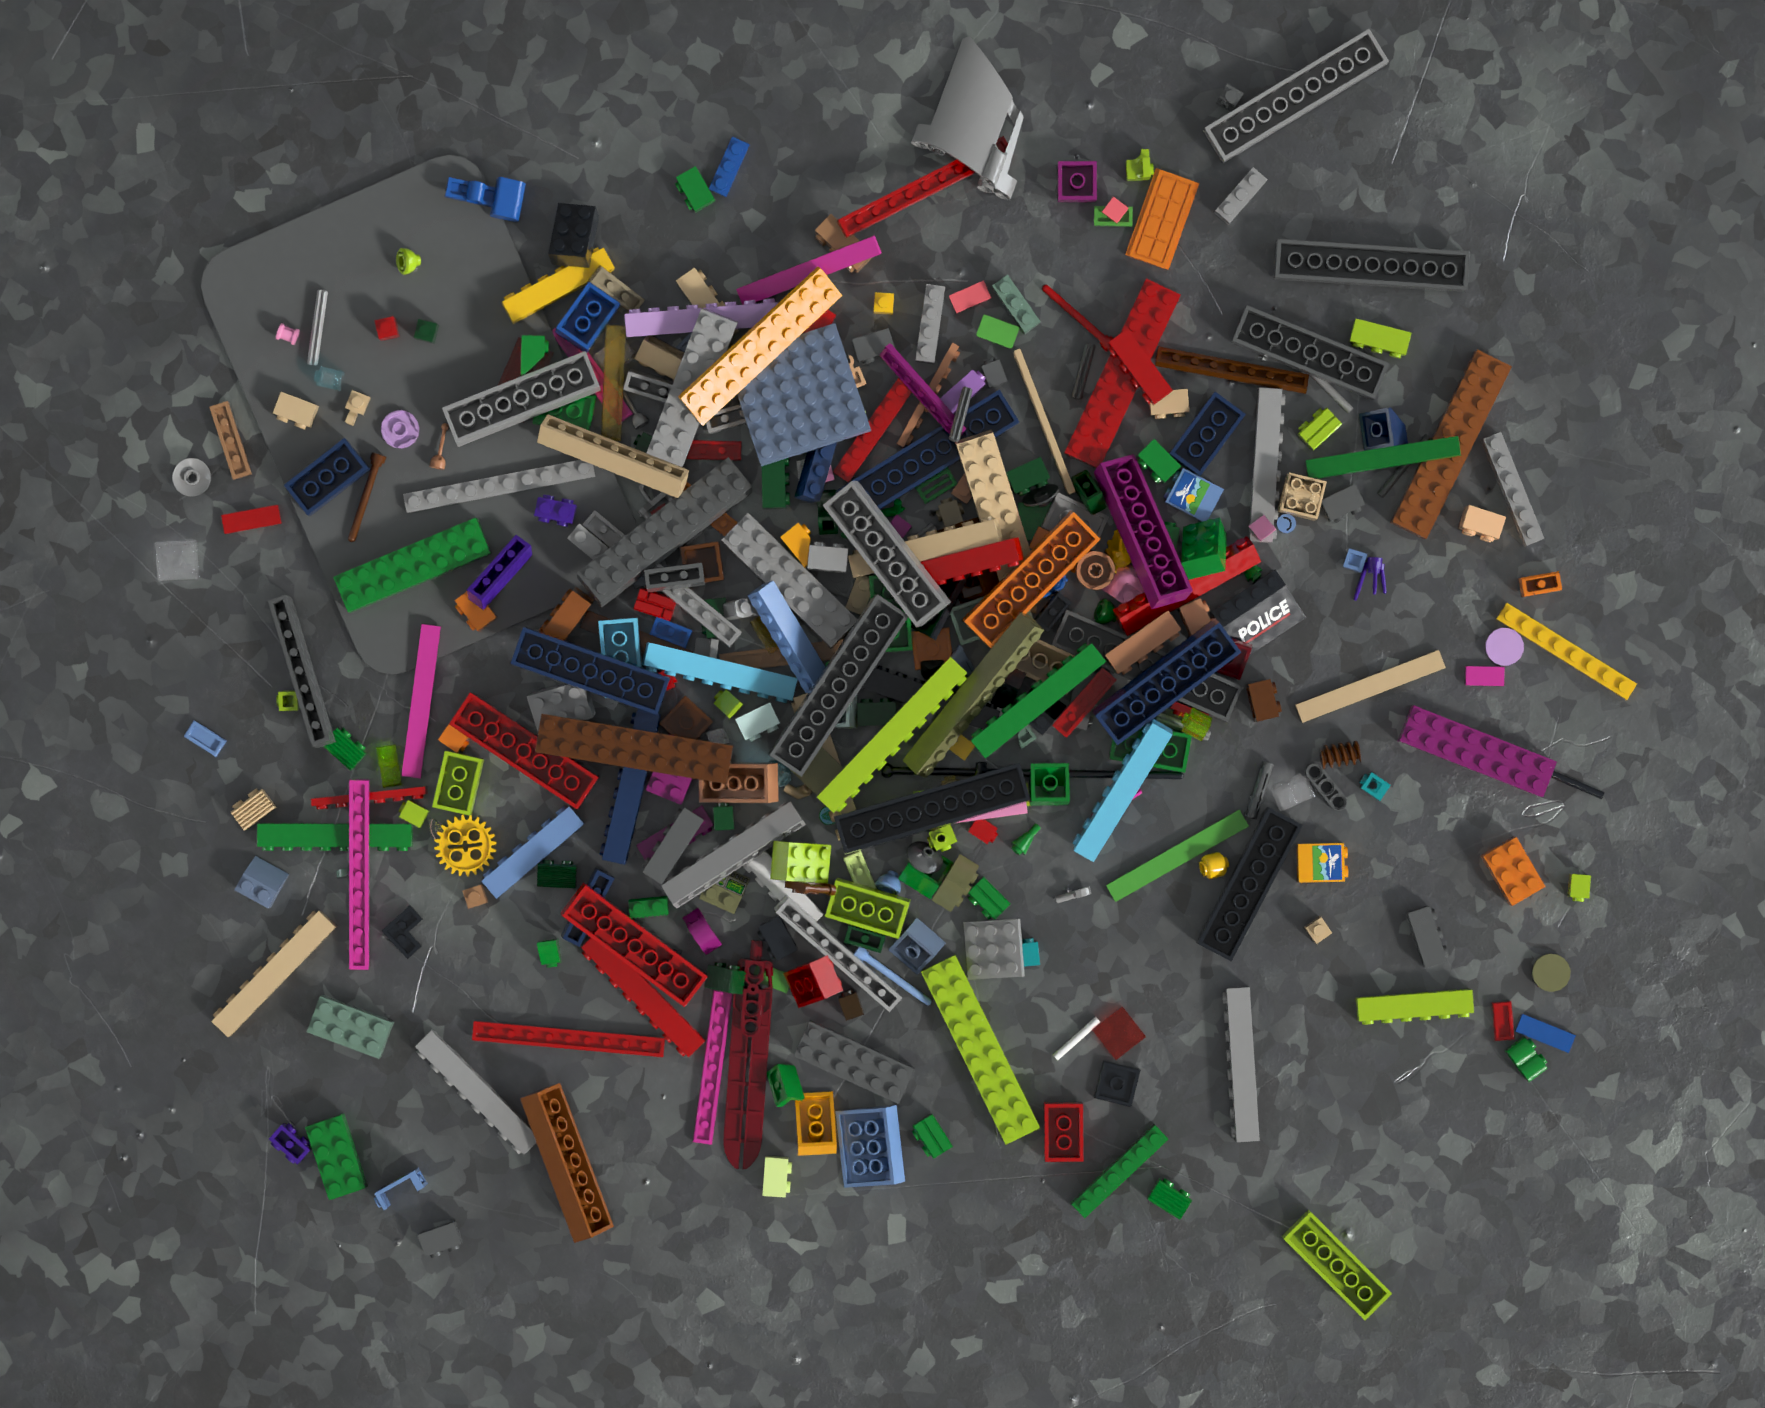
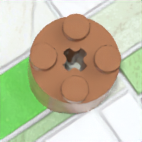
[1075,551,1115,590]

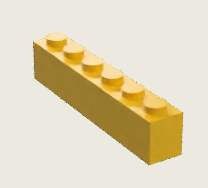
[502,247,615,324]

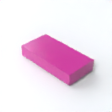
[1465,666,1505,686]

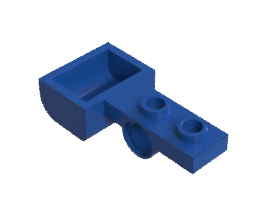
[445,177,526,223]

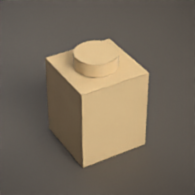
[1304,916,1332,944]

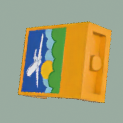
[1296,843,1348,883]

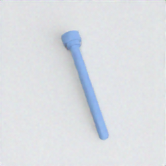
[854,947,932,1005]

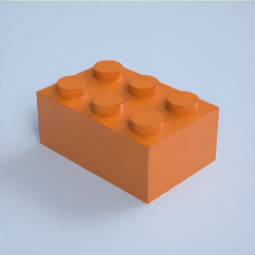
[1481,836,1546,906]

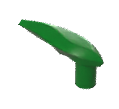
[881,499,906,517]

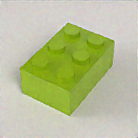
[432,751,484,816]
[770,841,831,883]

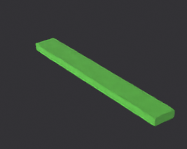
[1106,810,1249,902]

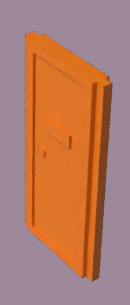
[1125,168,1199,270]

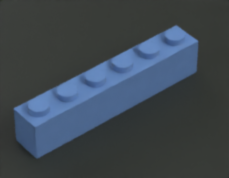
[747,580,825,693]
[482,806,585,899]

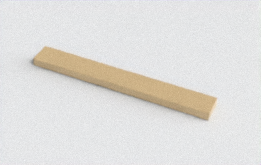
[1013,349,1075,495]
[1295,650,1446,723]

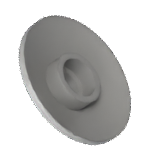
[172,458,211,497]

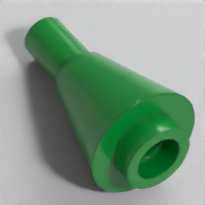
[1243,565,1263,582]
[1011,823,1041,856]

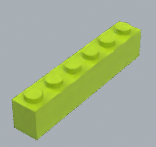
[1355,989,1474,1025]

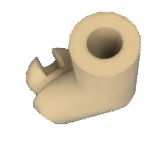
[783,783,812,799]

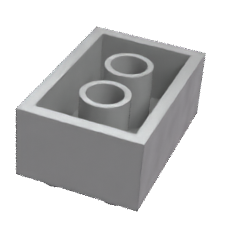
[527,683,596,731]

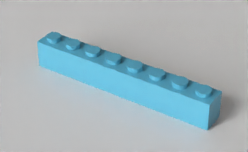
[642,642,798,703]
[1073,719,1173,862]

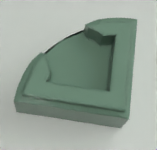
[1018,725,1037,749]

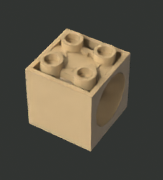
[1278,473,1327,521]

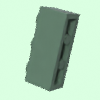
[991,275,1041,335]

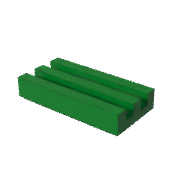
[916,468,958,504]

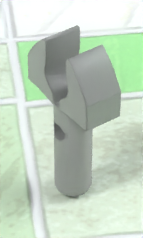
[1055,886,1092,903]

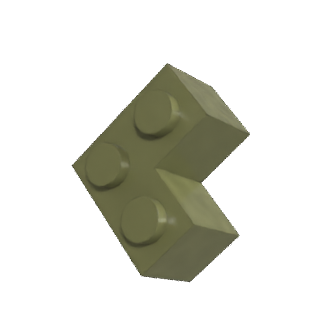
[932,854,979,912]

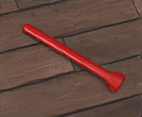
[1042,284,1114,352]

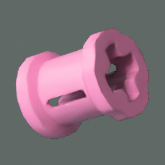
[276,323,300,345]

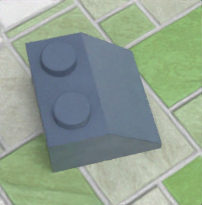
[235,856,289,908]
[888,918,945,975]

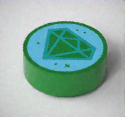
[819,806,835,825]

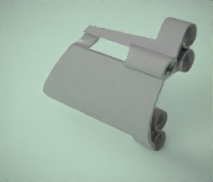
[911,36,1024,200]

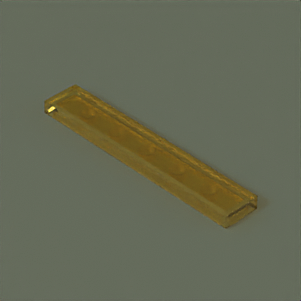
[601,325,626,441]

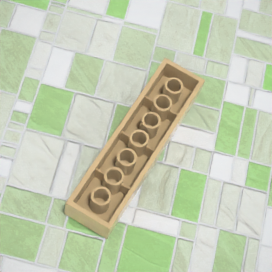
[955,430,1030,582]

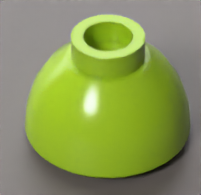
[396,248,421,275]

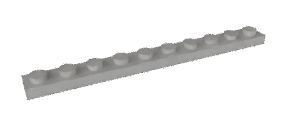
[403,460,596,513]
[582,510,742,648]

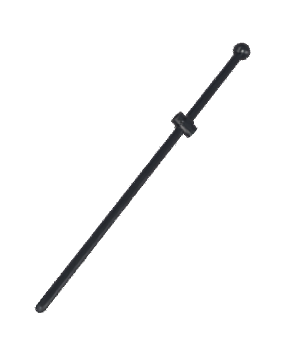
[881,762,1184,779]

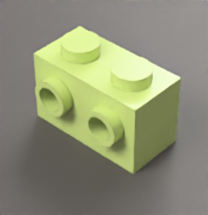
[762,1156,792,1197]

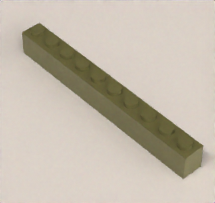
[903,612,1044,778]

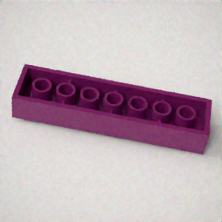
[1094,454,1193,609]
[1398,705,1557,797]

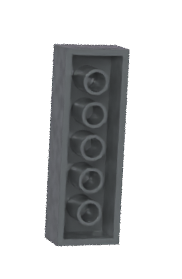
[794,1020,915,1104]

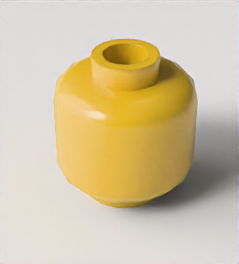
[1199,852,1229,879]

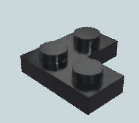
[382,905,423,959]

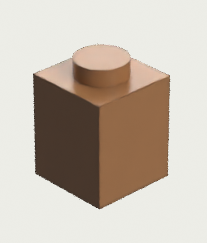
[462,884,488,909]

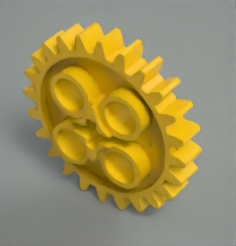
[434,814,496,877]

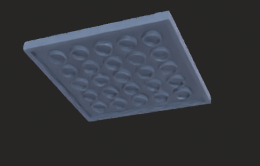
[737,323,871,466]

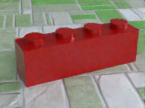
[1107,329,1173,406]

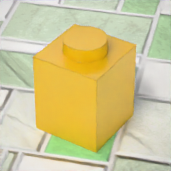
[874,292,894,315]

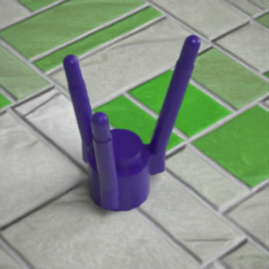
[1354,557,1387,601]

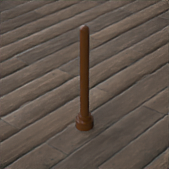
[348,452,386,542]

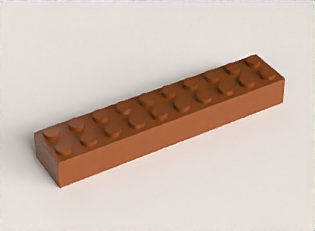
[1390,349,1512,540]

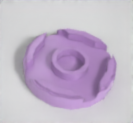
[381,410,420,449]
[1485,628,1524,666]

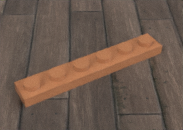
[897,343,960,448]

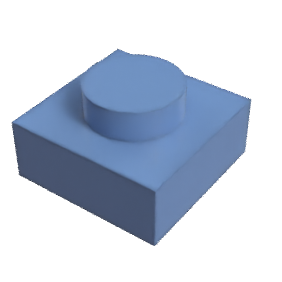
[1343,548,1367,573]

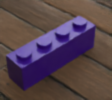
[467,535,532,610]

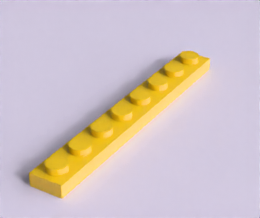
[1496,603,1637,700]

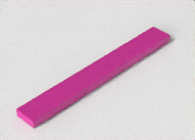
[736,235,882,305]
[401,624,441,779]
[693,990,733,1145]

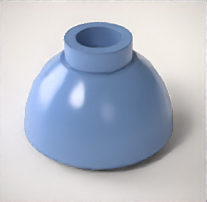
[875,870,901,895]

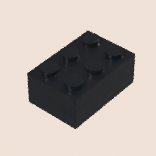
[548,203,599,268]

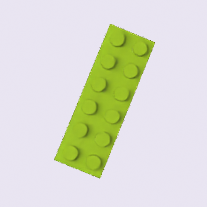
[1282,1209,1392,1320]

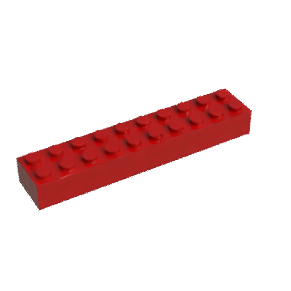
[1064,278,1181,469]

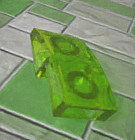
[376,744,402,788]

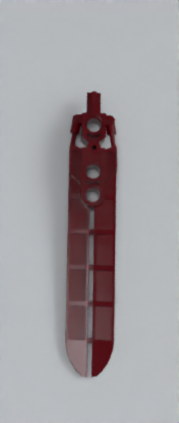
[723,940,774,1170]

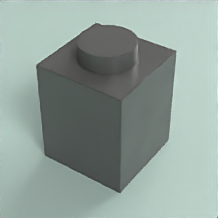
[981,358,1007,389]

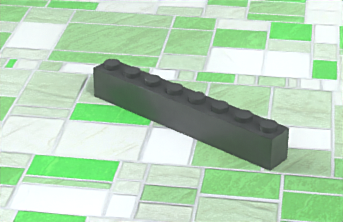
[268,595,336,748]

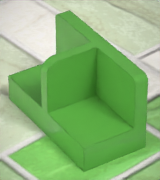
[976,314,1020,349]

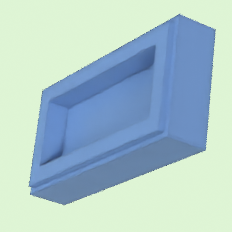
[184,720,227,757]

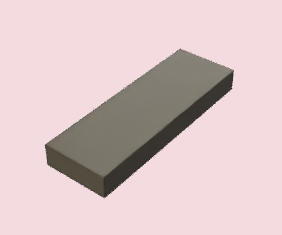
[589,265,645,311]

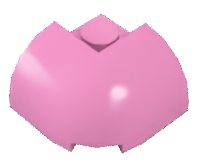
[1101,564,1144,603]

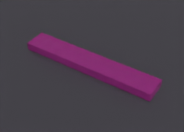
[880,343,966,437]

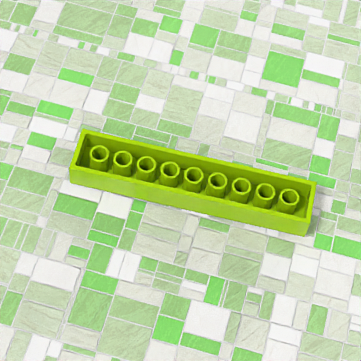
[817,657,967,813]
[921,954,1040,1145]

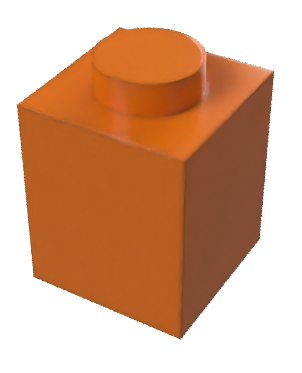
[438,724,469,753]

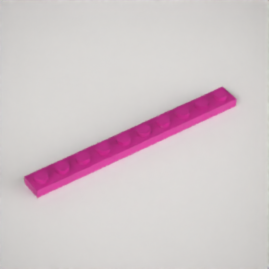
[349,779,369,970]

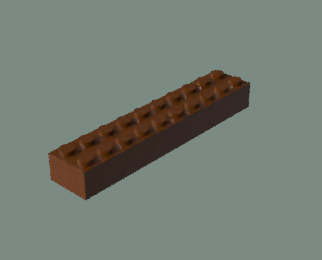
[535,714,733,784]

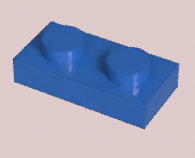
[650,617,692,648]

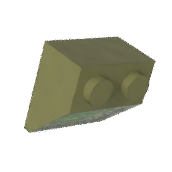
[699,871,750,914]

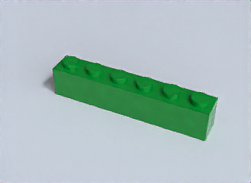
[1071,1124,1169,1218]

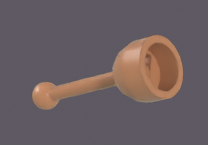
[429,423,449,470]

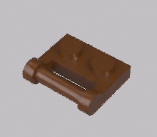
[785,881,836,896]

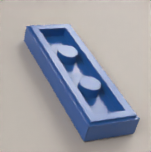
[1515,1014,1576,1053]

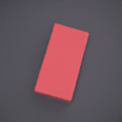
[949,280,991,314]

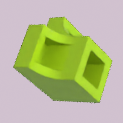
[1125,149,1154,181]

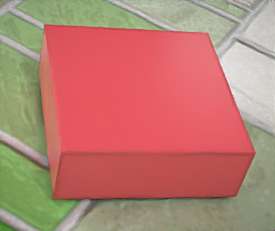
[1102,197,1129,224]

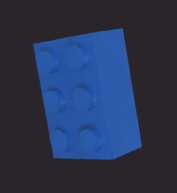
[555,282,620,353]

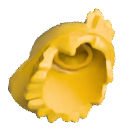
[1105,529,1132,573]

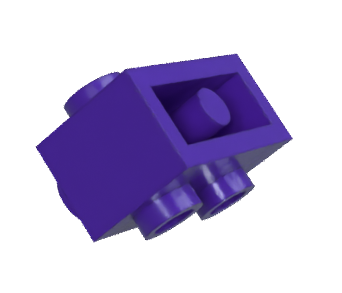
[534,494,577,527]
[269,1123,312,1164]

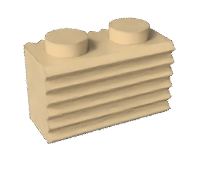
[231,788,277,831]

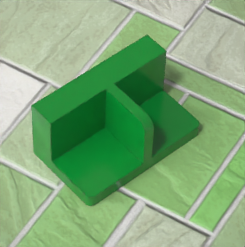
[767,1064,805,1107]

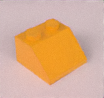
[781,523,811,568]

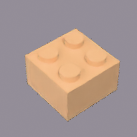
[1458,505,1506,543]

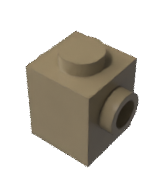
[936,498,964,527]

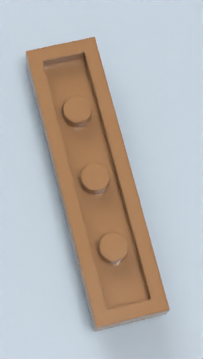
[209,401,252,480]

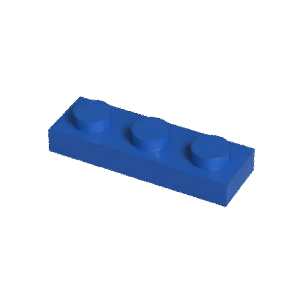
[709,137,750,197]

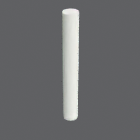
[1053,1017,1100,1060]

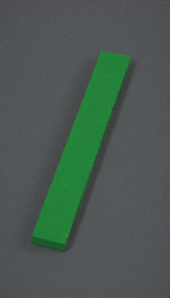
[1306,436,1461,479]

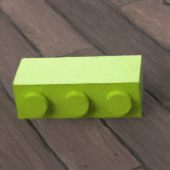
[1349,319,1412,359]

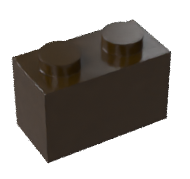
[838,989,864,1021]

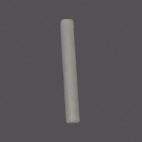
[1310,375,1353,413]

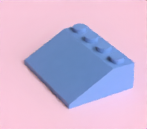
[835,1105,905,1188]

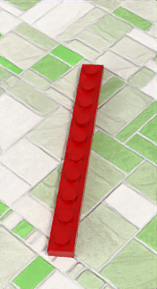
[837,136,1008,238]
[472,1021,665,1057]

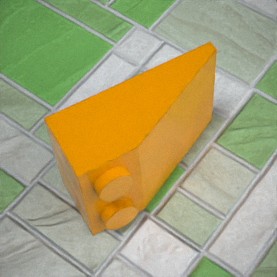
[795,1091,837,1156]

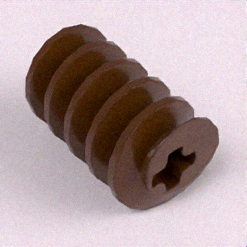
[1320,741,1361,769]

